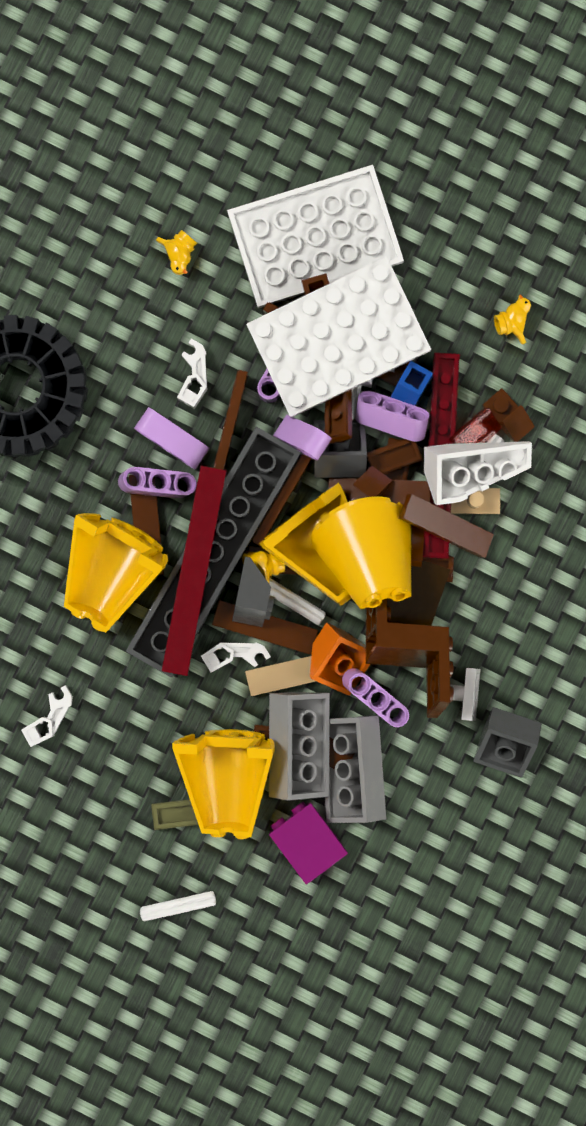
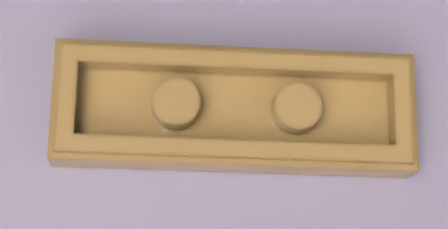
[245,656,315,696]

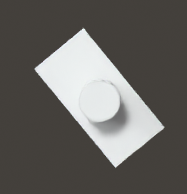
[450,668,481,721]

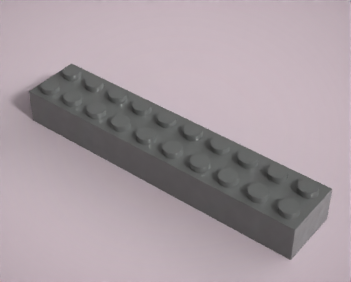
[126,427,301,677]

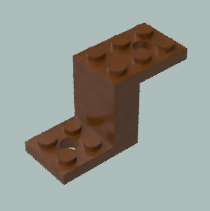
[366,599,454,718]

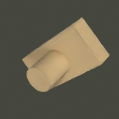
[451,488,500,514]

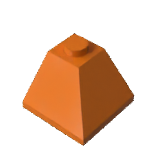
[310,622,370,696]

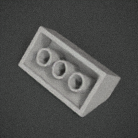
[269,692,330,800]
[325,715,386,823]

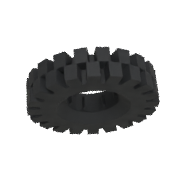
[0,315,88,457]

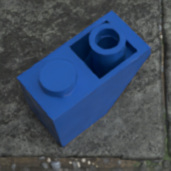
[391,361,433,406]

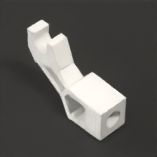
[177,339,208,409]
[201,642,271,673]
[21,685,73,747]

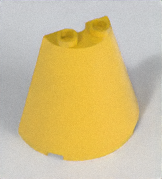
[259,483,351,606]
[311,496,411,609]
[64,513,168,633]
[172,729,275,839]

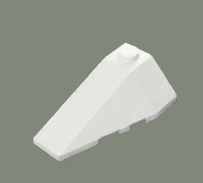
[424,441,532,505]

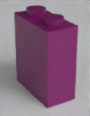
[269,801,348,885]

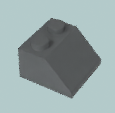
[313,420,367,478]
[232,557,274,627]
[473,707,542,778]

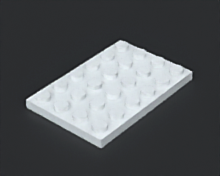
[227,165,404,308]
[246,256,431,418]

